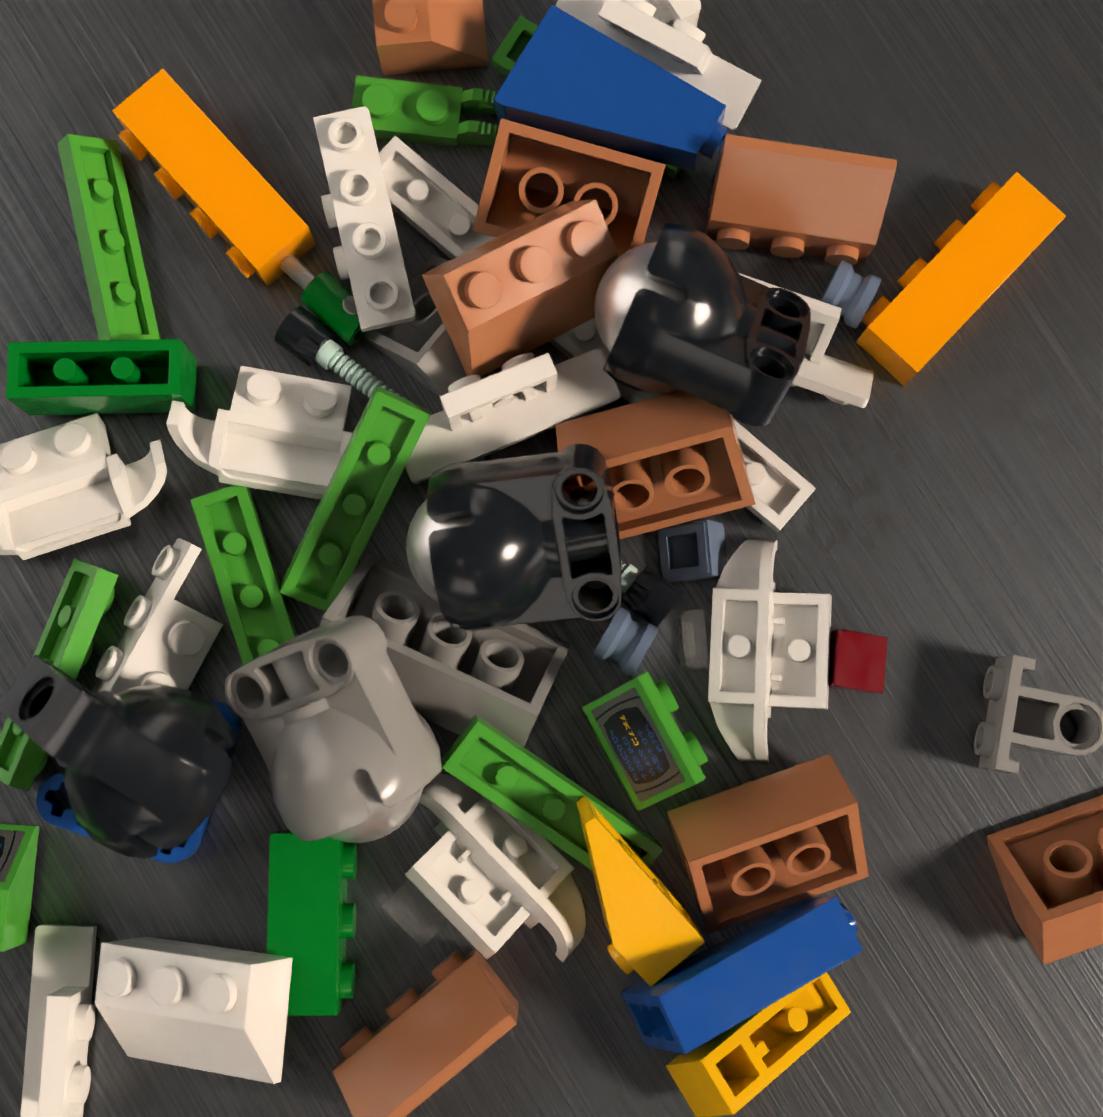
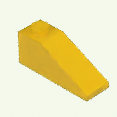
[576,795,705,987]
[666,972,851,1117]

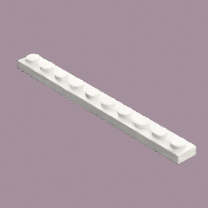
[379,136,816,533]

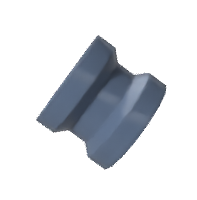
[820,260,882,329]
[592,607,659,677]

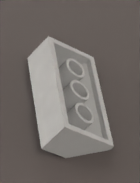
[319,553,570,747]

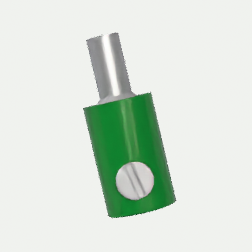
[280,255,367,346]

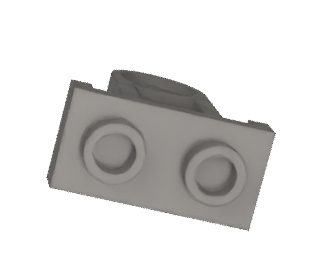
[974,654,1103,774]

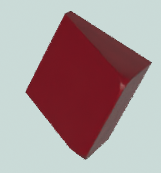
[829,629,888,694]

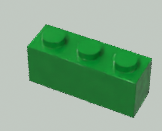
[6,339,197,415]
[267,830,358,1016]

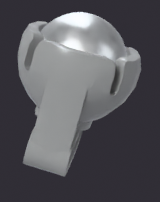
[225,615,442,843]

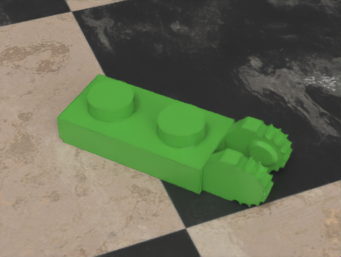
[352,75,499,147]

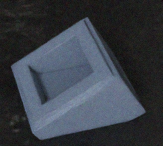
[657,519,727,582]

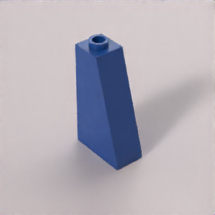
[493,4,728,171]
[620,896,863,1054]

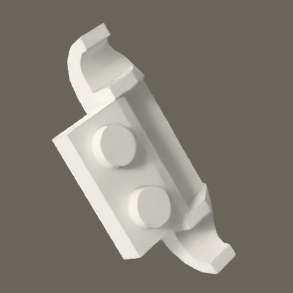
[166,366,353,500]
[0,413,167,560]
[708,539,832,764]
[405,774,586,963]

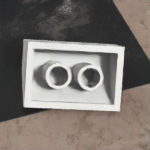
[95,936,292,1084]

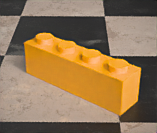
[112,68,316,287]
[856,172,1066,386]

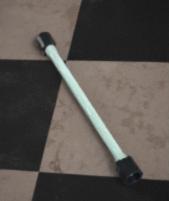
[274,306,683,627]

